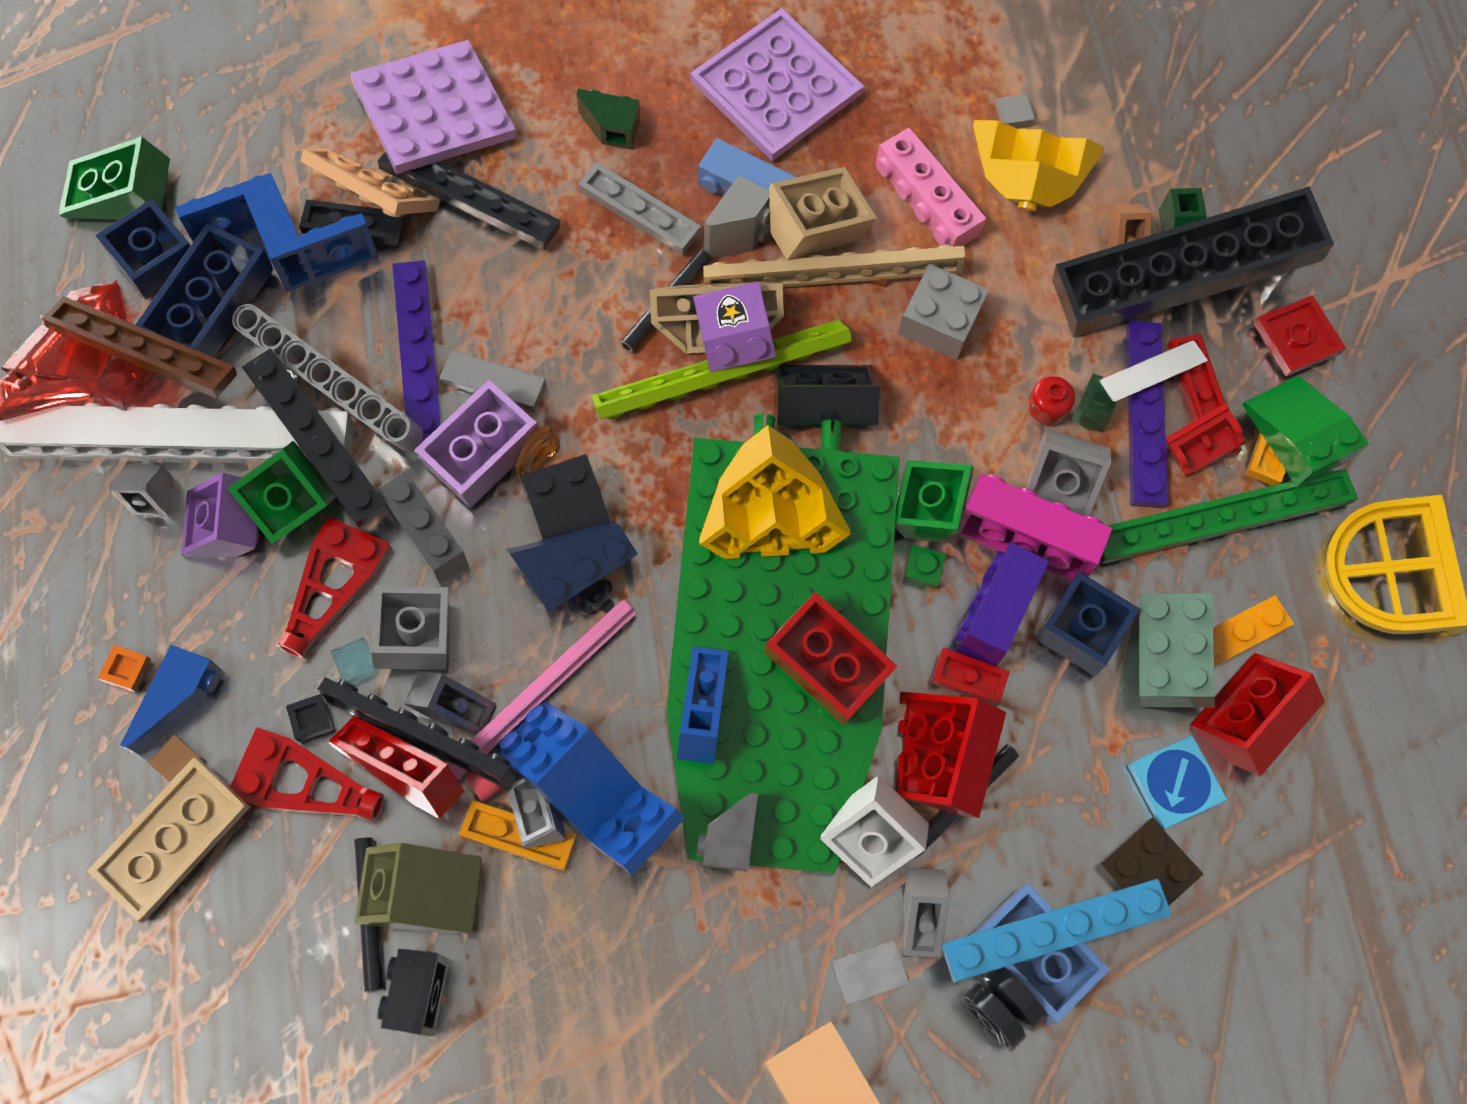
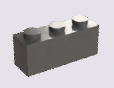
[377,471,469,584]

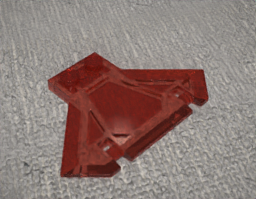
[0,280,156,421]

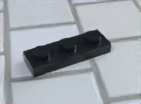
[299,199,404,246]

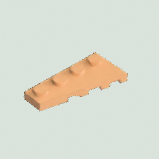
[300,149,440,217]

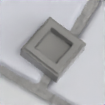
[995,94,1035,128]

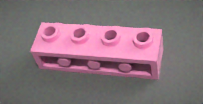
[875,128,987,246]

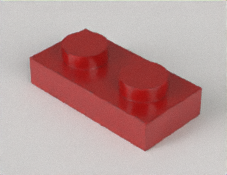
[930,648,1010,707]

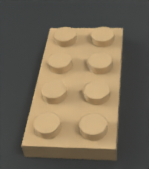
[87,757,250,922]

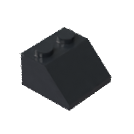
[377,949,449,1037]

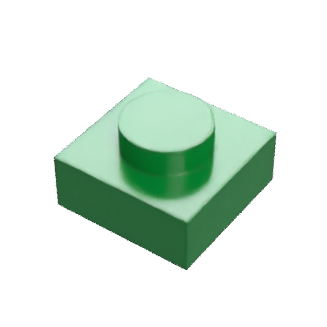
[903,545,946,589]

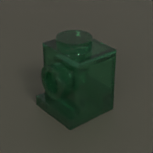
[1071,373,1117,432]

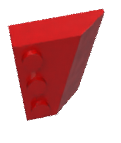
[897,691,1007,818]

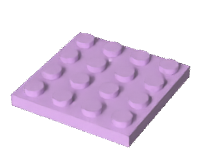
[690,8,864,161]
[350,40,516,174]

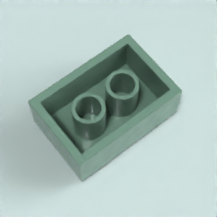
[1139,593,1215,708]

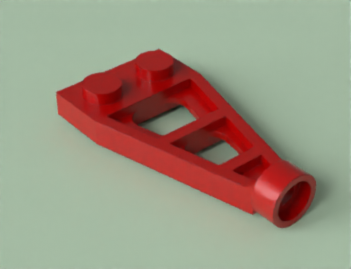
[277,516,392,658]
[230,727,384,822]

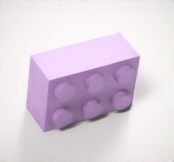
[414,380,543,508]

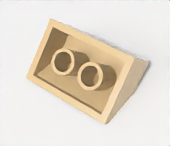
[769,167,877,260]

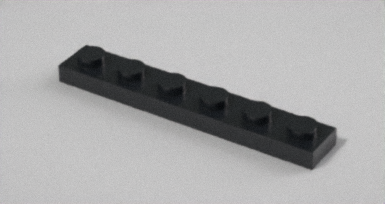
[377,152,560,250]
[241,348,388,527]
[317,677,517,792]

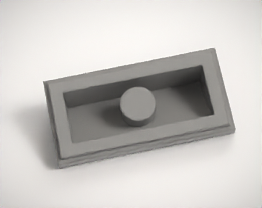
[508,778,567,848]

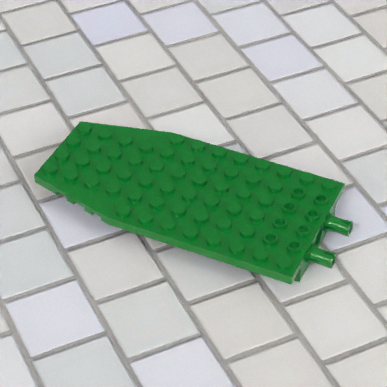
[666,413,900,874]

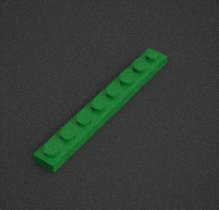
[1100,468,1359,564]

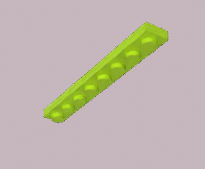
[591,319,852,420]

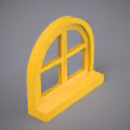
[1325,495,1467,635]

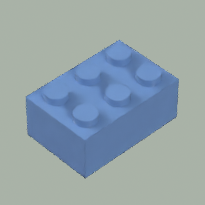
[971,883,1110,1025]

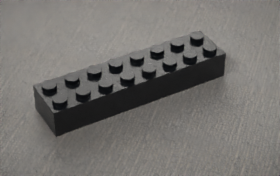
[1052,186,1334,337]

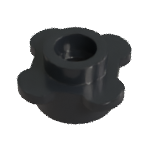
[579,579,614,615]

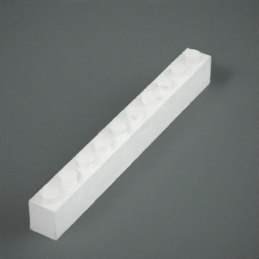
[0,401,354,461]

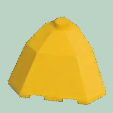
[973,120,1104,211]
[699,425,851,559]

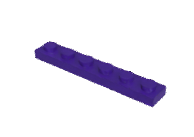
[392,260,442,446]
[1126,321,1168,508]

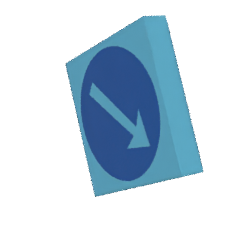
[1127,735,1228,830]

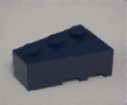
[506,521,638,612]

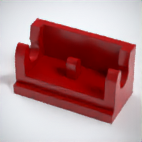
[1165,403,1246,477]

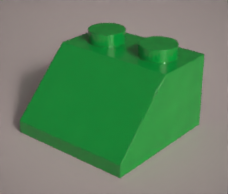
[227,440,336,544]
[895,460,974,542]

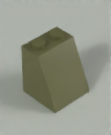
[354,843,482,934]

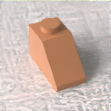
[1107,204,1152,248]

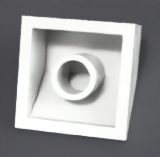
[820,775,929,887]

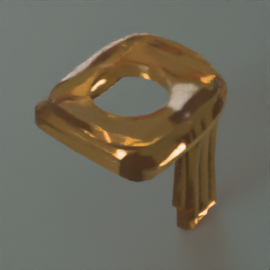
[515,425,560,484]

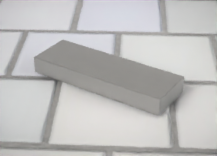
[439,350,546,412]

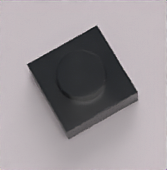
[286,694,334,742]

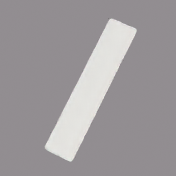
[1100,340,1207,402]

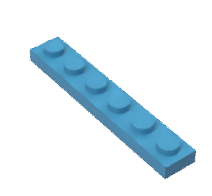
[941,879,1172,983]

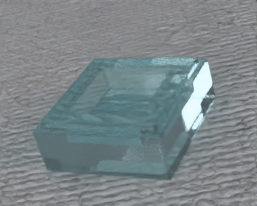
[331,637,379,683]

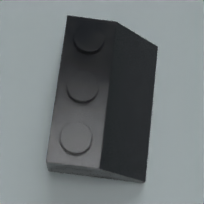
[774,365,880,429]

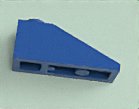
[120,645,221,755]
[677,646,729,764]

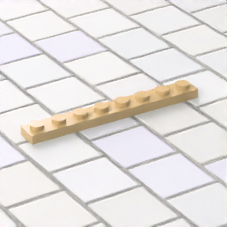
[703,245,966,287]

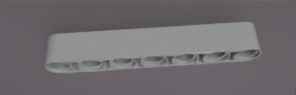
[232,304,423,450]

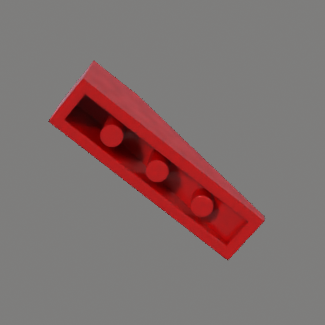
[328,716,465,819]

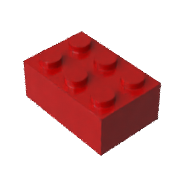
[764,592,897,726]

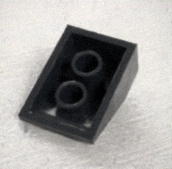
[521,454,610,539]

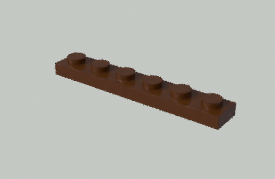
[41,296,237,399]

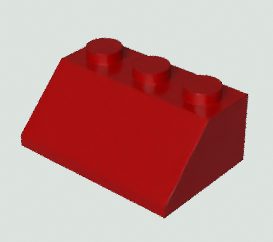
[1191,653,1325,777]

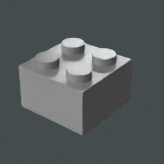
[898,263,989,360]
[371,586,449,670]

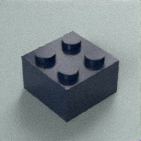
[95,198,191,300]
[1035,571,1140,676]

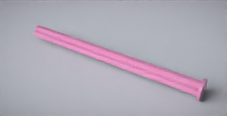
[446,600,636,781]

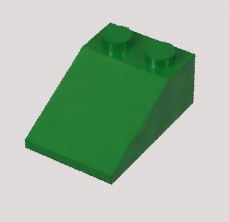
[59,137,170,219]
[1242,376,1369,487]

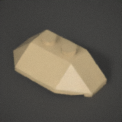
[649,282,784,354]

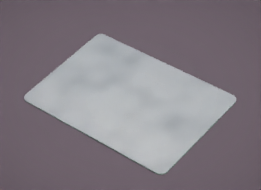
[832,941,909,1005]

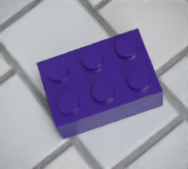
[954,542,1049,666]

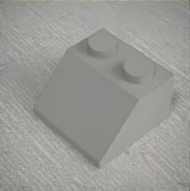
[704,175,771,259]
[1026,428,1111,516]

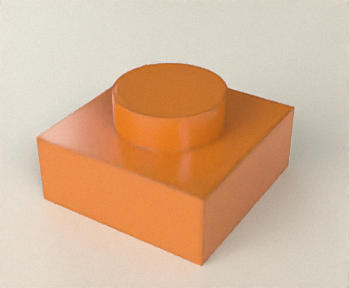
[98,645,151,692]

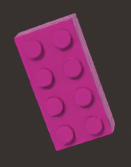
[957,473,1112,582]

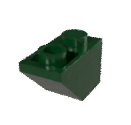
[576,88,640,150]
[1158,188,1207,232]

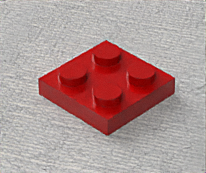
[1253,295,1346,377]

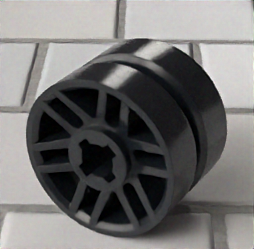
[962,967,1047,1052]

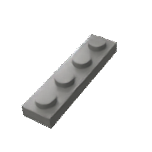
[578,162,701,255]

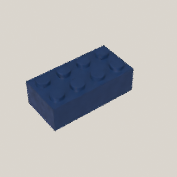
[135,223,274,357]

